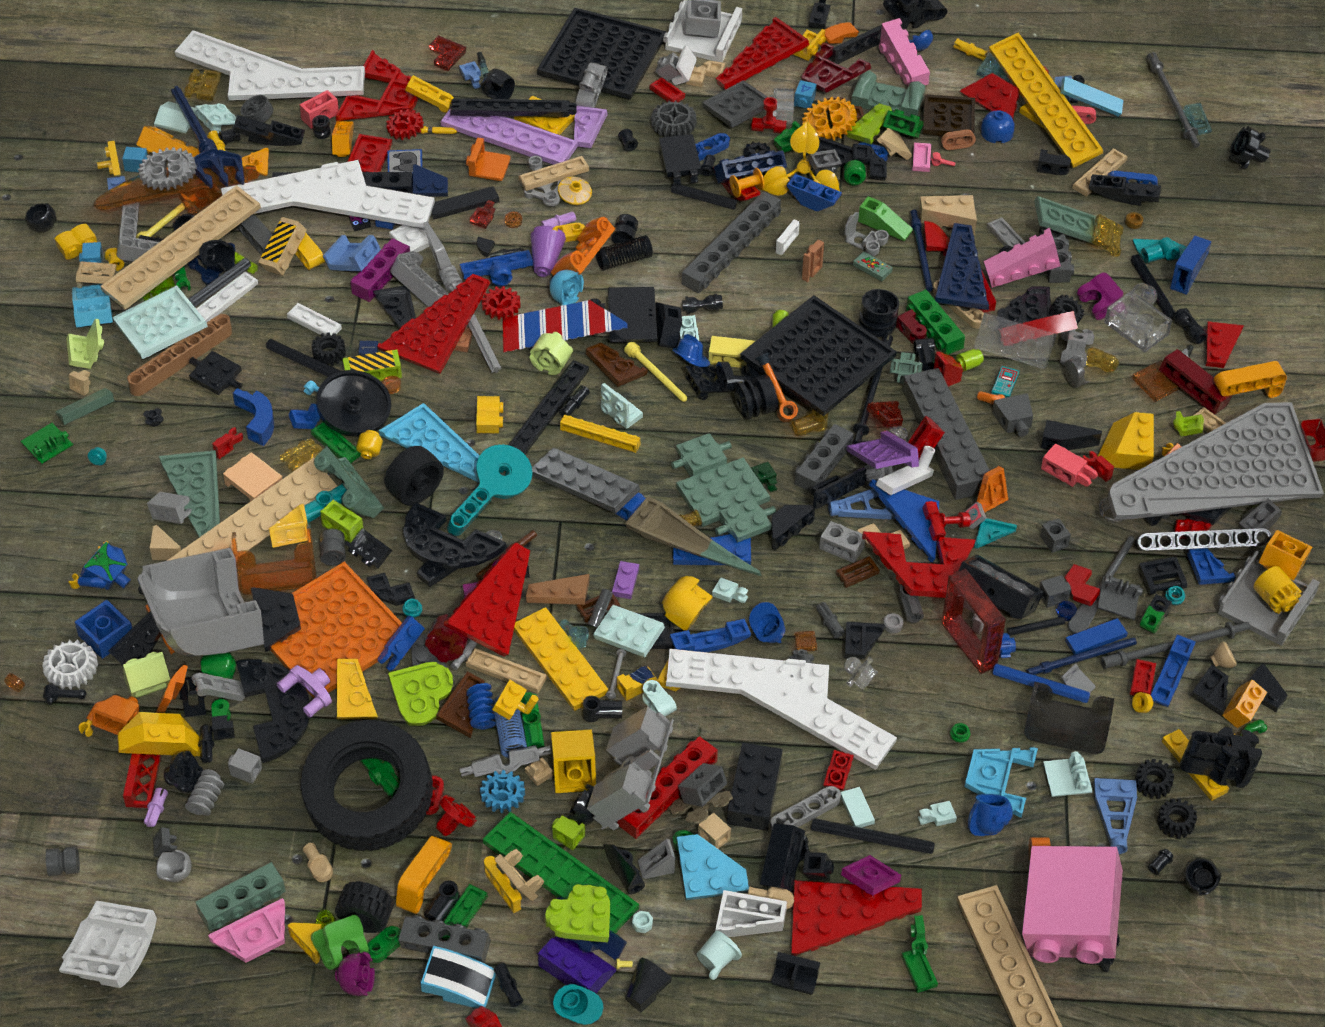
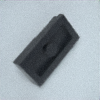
[809,0,831,30]

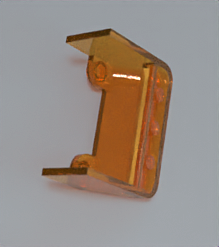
[232,523,317,595]

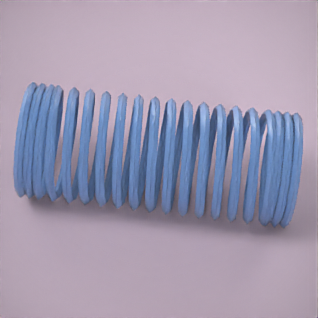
[492,696,527,758]

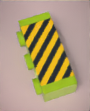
[343,350,402,381]

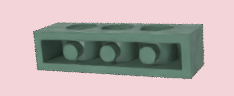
[195,862,286,931]

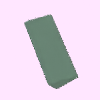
[55,388,114,425]

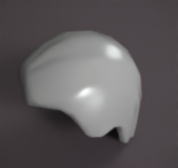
[156,850,192,883]

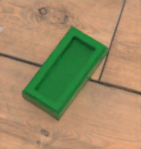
[901,948,938,993]

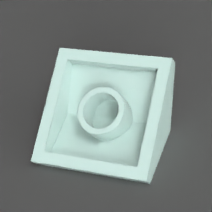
[154,101,198,134]

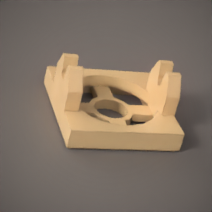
[76,261,116,288]
[495,849,544,901]

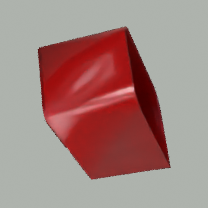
[1300,419,1325,462]

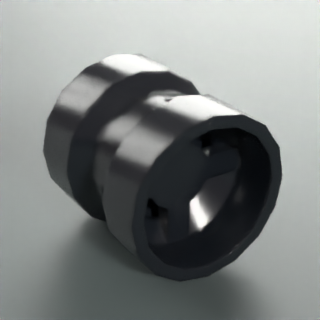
[312,115,331,139]

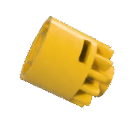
[1253,566,1302,614]

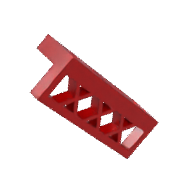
[123,753,162,808]

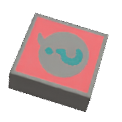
[965,502,987,529]

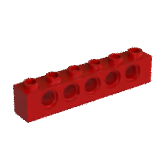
[617,736,718,839]

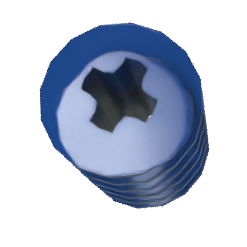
[466,683,496,730]

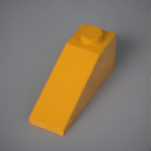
[332,121,354,157]

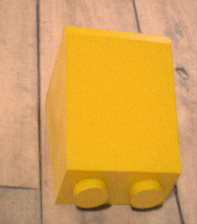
[551,729,596,793]

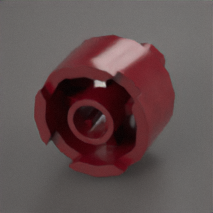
[425,614,469,663]

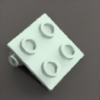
[195,103,236,134]
[1043,751,1093,797]

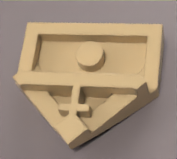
[877,128,912,160]

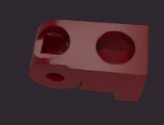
[896,309,927,344]

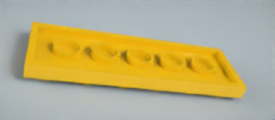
[514,607,608,711]

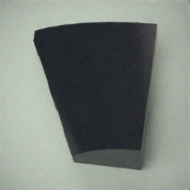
[625,957,672,1013]

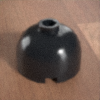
[566,783,595,826]

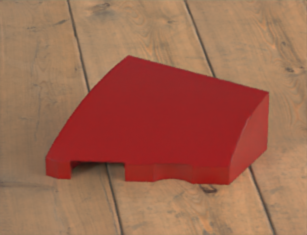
[923,221,950,256]

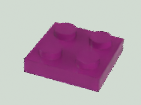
[841,855,901,896]

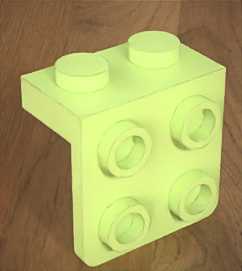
[66,319,104,369]

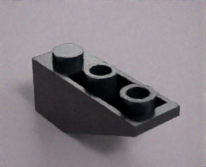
[1041,420,1102,451]

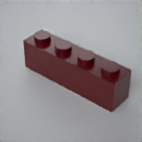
[1159,349,1233,415]

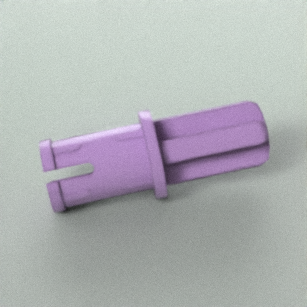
[541,212,576,227]
[144,788,168,827]

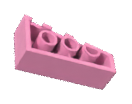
[984,228,1061,288]

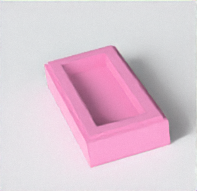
[912,143,931,172]

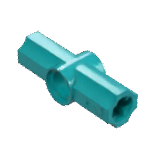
[304,484,347,523]

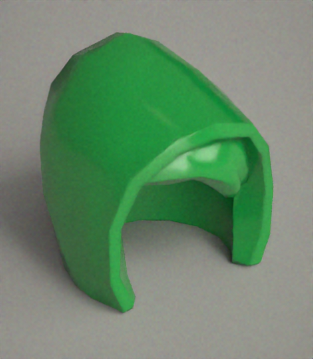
[200,652,236,679]

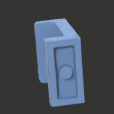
[323,235,381,271]

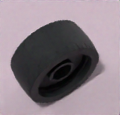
[384,446,444,506]

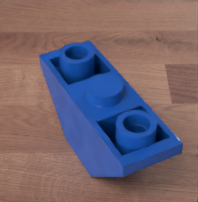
[787,174,842,211]

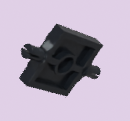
[189,351,242,395]

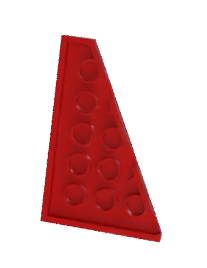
[716,17,810,90]
[444,542,530,657]

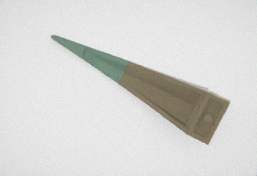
[625,496,761,576]

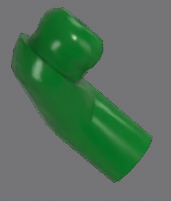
[1239,719,1267,736]

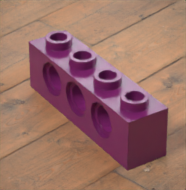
[350,238,410,302]

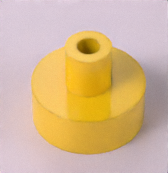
[1132,692,1153,713]

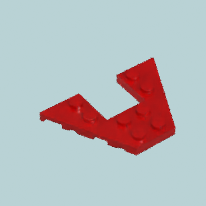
[336,50,419,121]
[862,531,976,598]

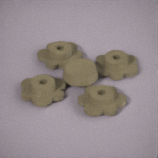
[669,791,733,824]

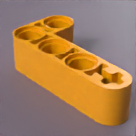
[1213,361,1287,398]
[396,836,452,914]

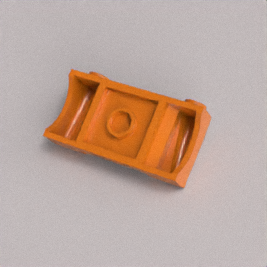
[550,217,615,276]

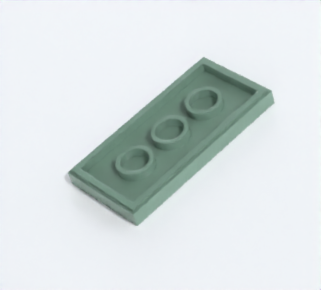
[1034,196,1101,245]

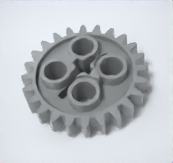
[138,147,197,191]

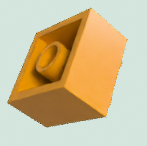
[1258,530,1312,580]

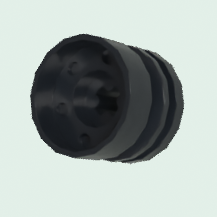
[858,289,899,337]
[734,374,778,420]

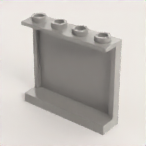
[1218,551,1320,646]

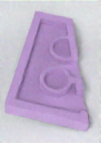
[574,106,607,148]

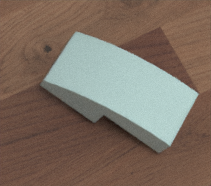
[679,315,699,341]

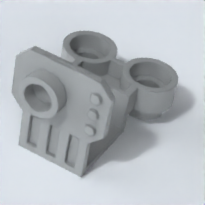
[844,212,889,257]
[1060,329,1095,367]

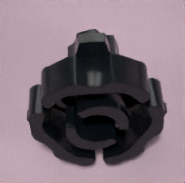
[1229,126,1270,170]

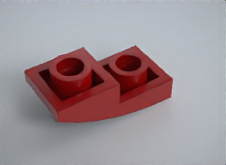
[824,750,854,791]

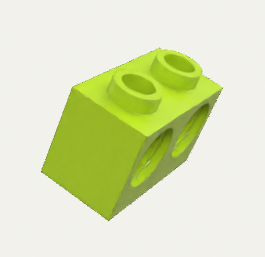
[320,500,363,543]

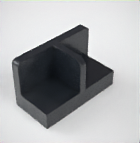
[771,952,820,995]

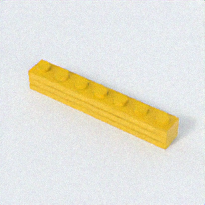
[560,415,640,453]

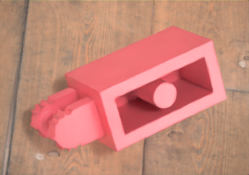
[1041,443,1098,487]

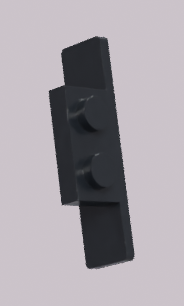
[811,467,867,509]

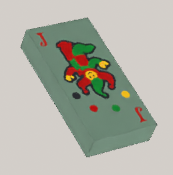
[853,251,893,281]

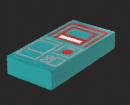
[991,366,1020,398]

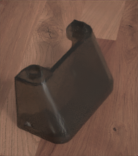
[1024,682,1114,754]

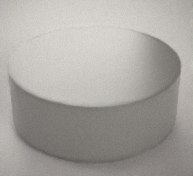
[883,613,903,633]

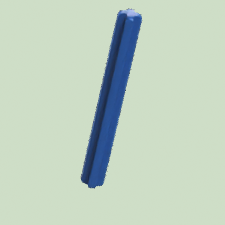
[993,664,1090,703]

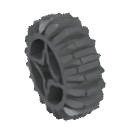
[651,100,697,137]

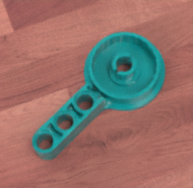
[447,444,533,536]

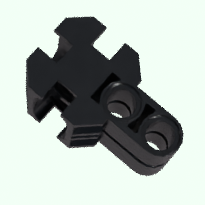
[883,0,948,29]
[1179,727,1262,788]

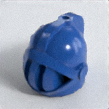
[968,794,1013,836]

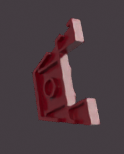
[801,42,871,93]

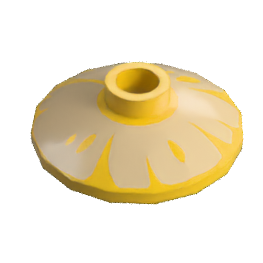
[558,176,592,205]

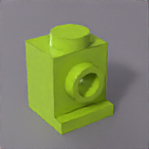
[552,815,585,850]

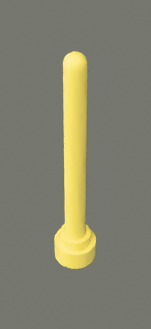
[136,193,198,238]
[624,342,687,402]

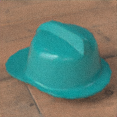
[553,984,603,1025]

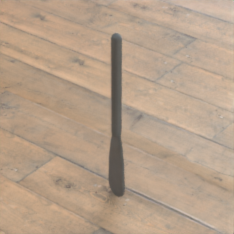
[1068,536,1135,634]

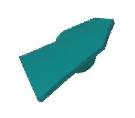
[1133,237,1187,263]

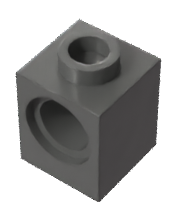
[1040,518,1071,553]
[1039,575,1071,608]

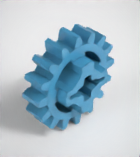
[480,770,525,813]

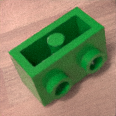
[883,109,924,138]

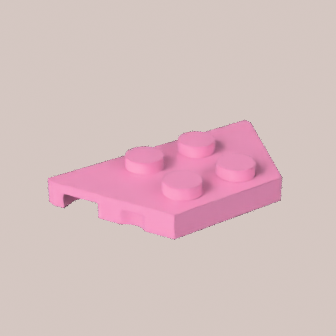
[208,898,285,963]

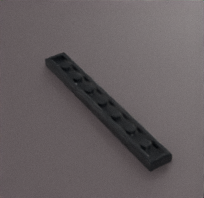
[508,360,589,455]

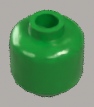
[843,160,866,186]

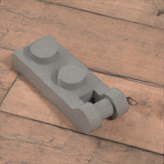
[192,673,245,701]

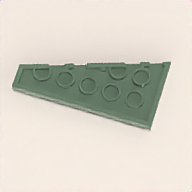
[159,450,220,538]

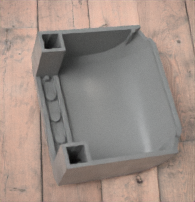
[138,548,264,657]

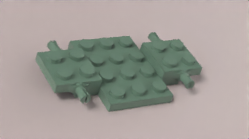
[671,433,776,542]

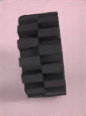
[1049,295,1084,324]
[312,332,346,366]
[1135,759,1174,799]
[1157,798,1197,839]

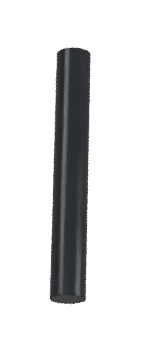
[1007,617,1065,636]

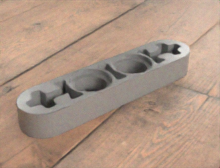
[771,786,841,831]

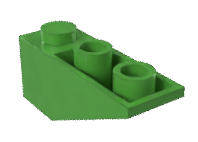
[858,196,913,241]

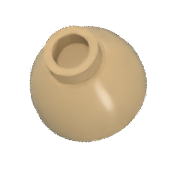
[1211,641,1237,668]

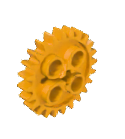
[802,97,857,141]

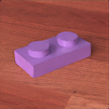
[612,561,639,599]

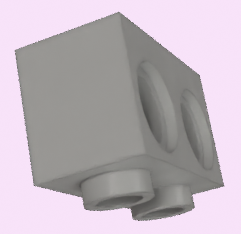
[820,521,865,563]

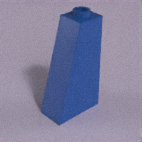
[1170,236,1211,295]

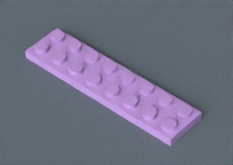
[441,108,578,165]

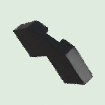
[852,144,887,181]
[366,573,415,606]

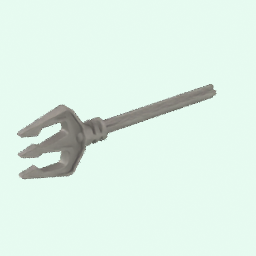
[423,221,501,373]

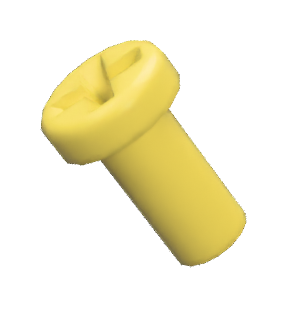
[615,958,633,969]

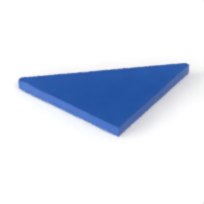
[869,479,939,562]

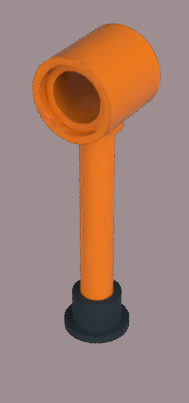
[755,353,798,422]

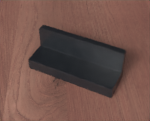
[760,823,806,893]

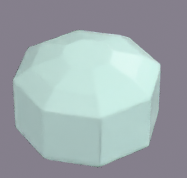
[632,911,653,933]

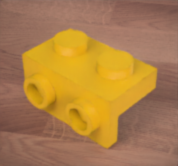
[793,29,826,61]

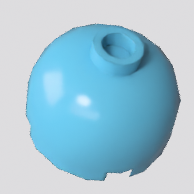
[550,269,584,305]

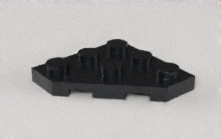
[997,286,1051,330]

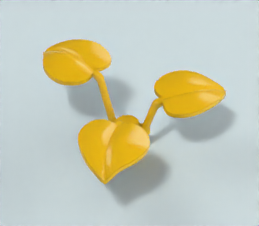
[763,122,840,196]

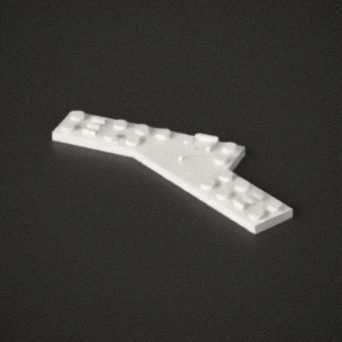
[221,160,435,229]
[666,649,897,770]

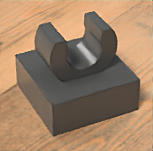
[153,827,177,857]

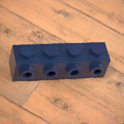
[714,150,787,184]

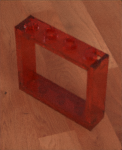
[941,569,1006,674]

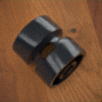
[612,214,639,247]

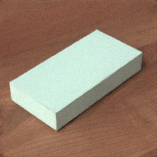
[841,787,875,828]

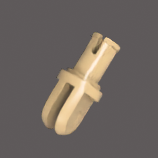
[303,843,333,883]
[748,886,794,910]

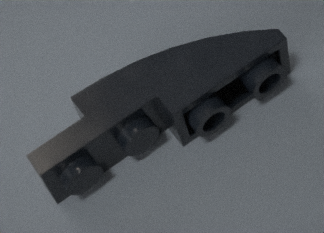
[233,115,305,146]
[1089,174,1161,206]

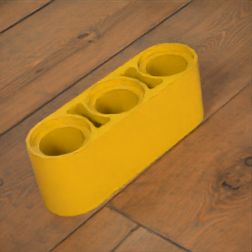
[295,233,325,270]

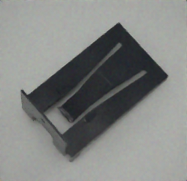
[179,676,206,717]

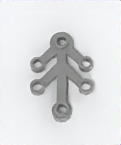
[519,156,561,206]

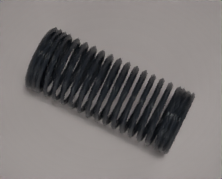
[596,235,653,271]

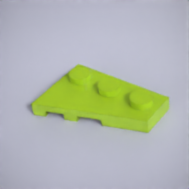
[847,103,892,144]

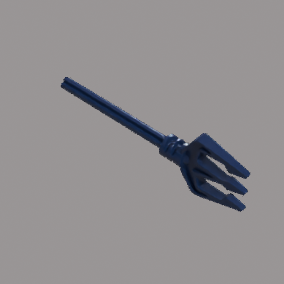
[171,86,244,188]

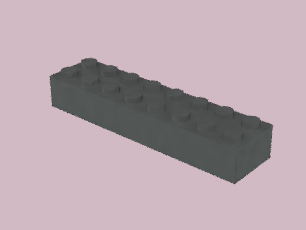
[902,368,990,500]

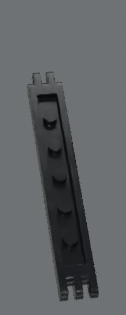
[450,98,577,117]

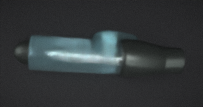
[477,52,489,77]

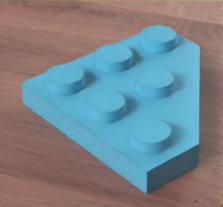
[677,834,749,900]

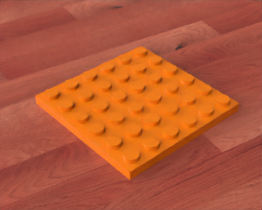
[270,561,402,699]

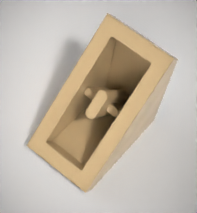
[150,525,181,560]

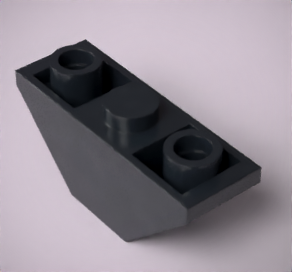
[655,302,682,349]
[771,505,815,551]

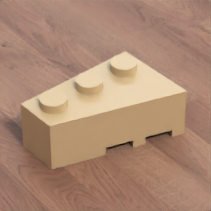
[919,195,977,235]

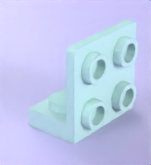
[601,383,643,429]

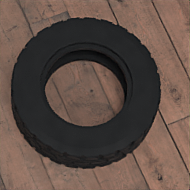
[301,720,433,851]

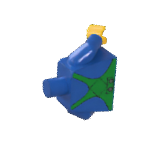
[68,541,131,590]

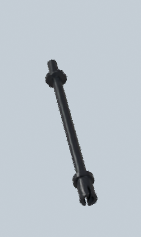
[853,333,893,444]

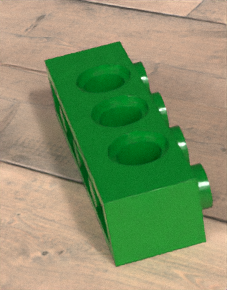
[906,290,965,355]

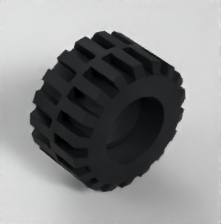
[335,881,394,933]

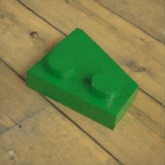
[774,121,801,152]

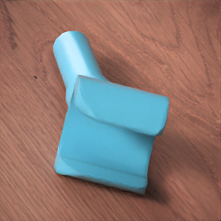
[304,381,319,395]

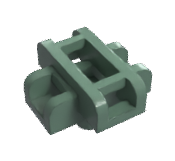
[890,352,923,384]

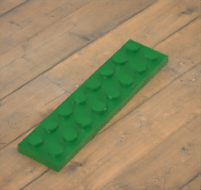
[483,812,639,933]

